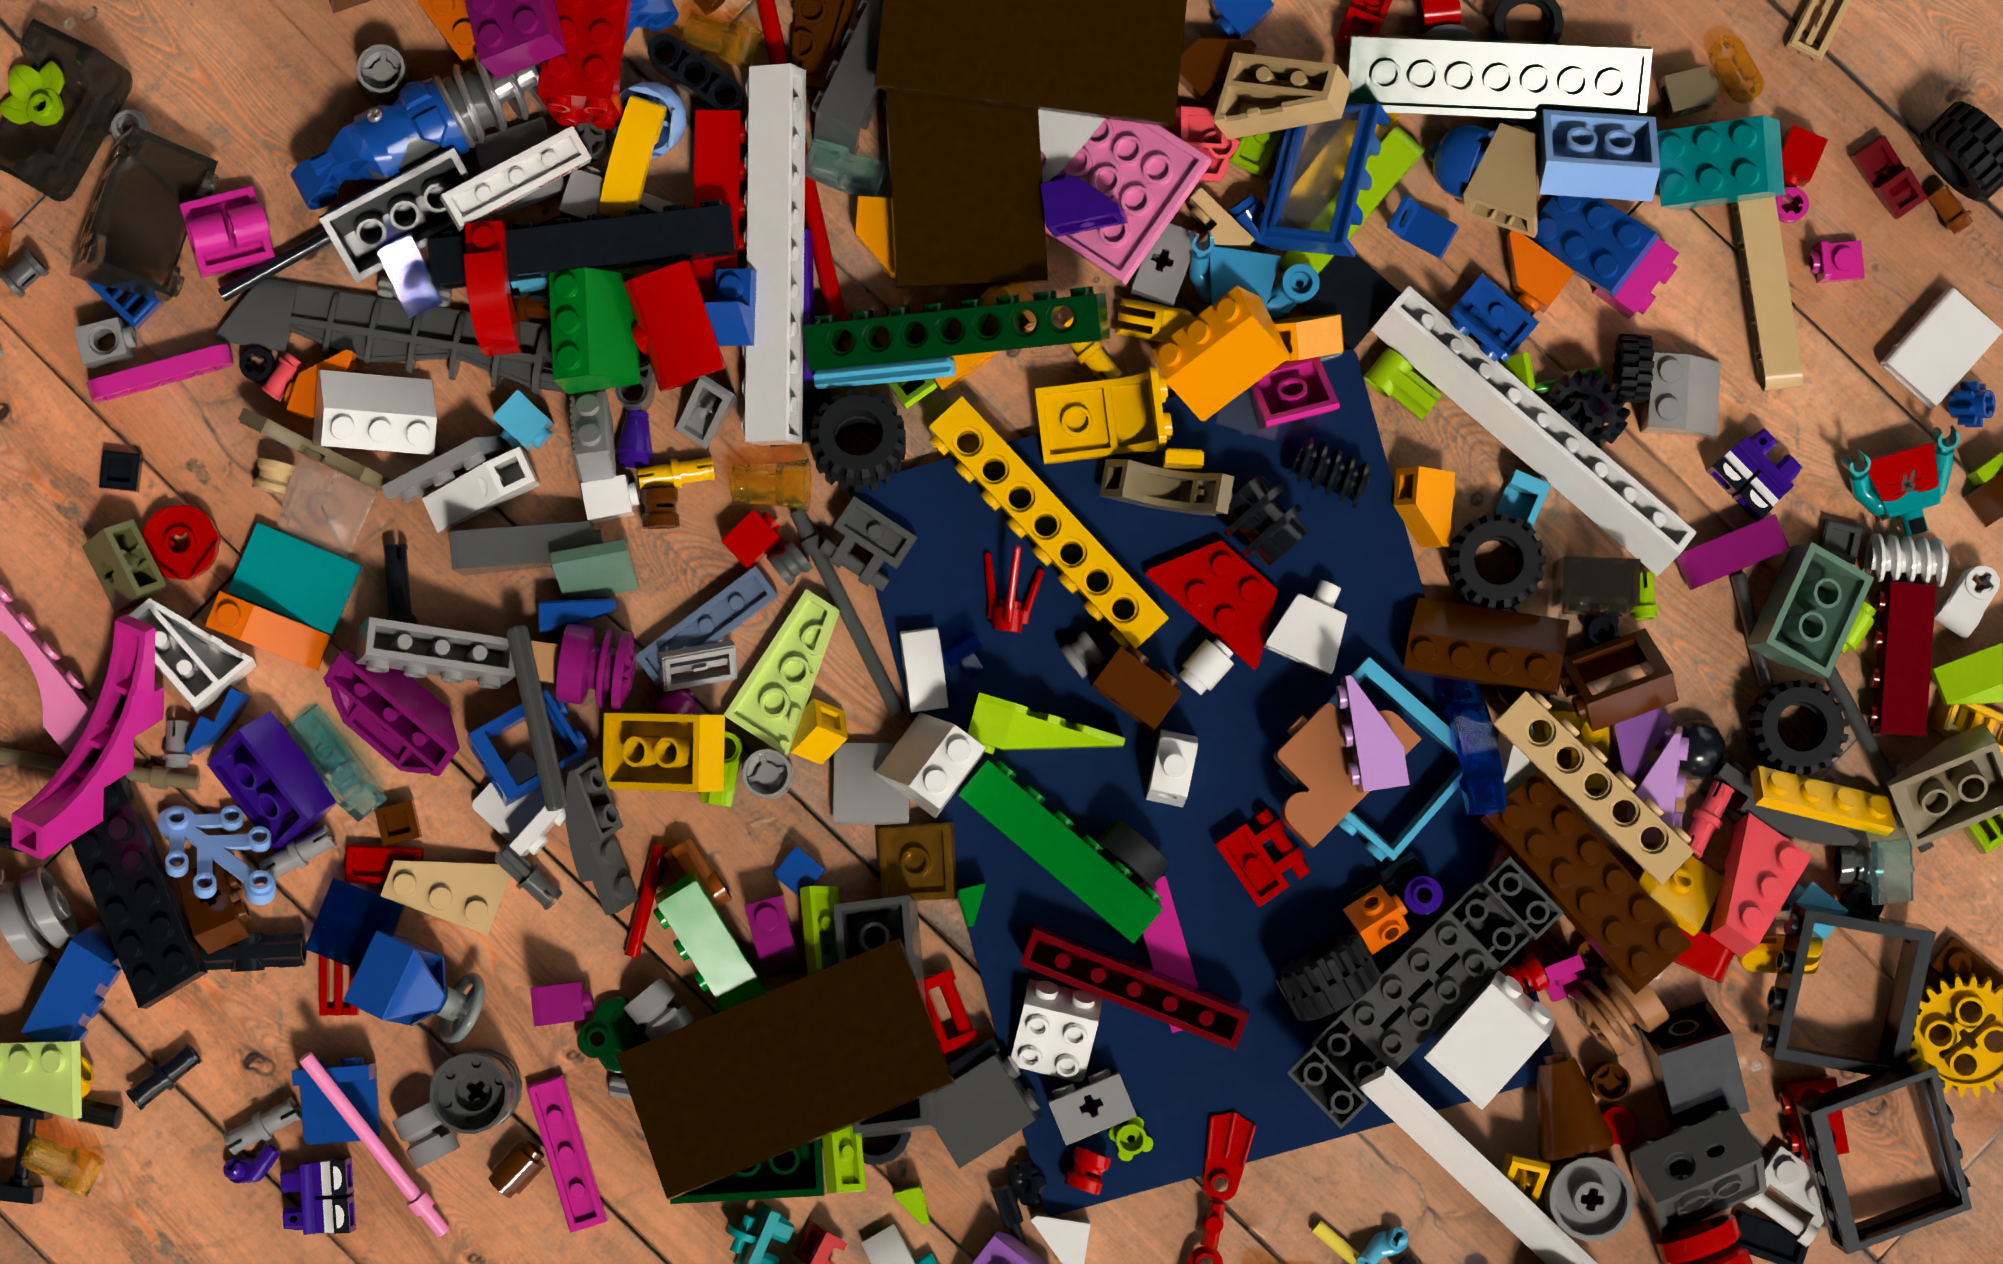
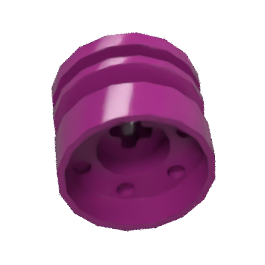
[556,623,636,710]

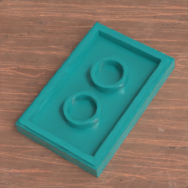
[227,523,363,636]

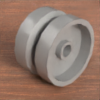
[0,866,80,965]
[1542,1153,1634,1242]

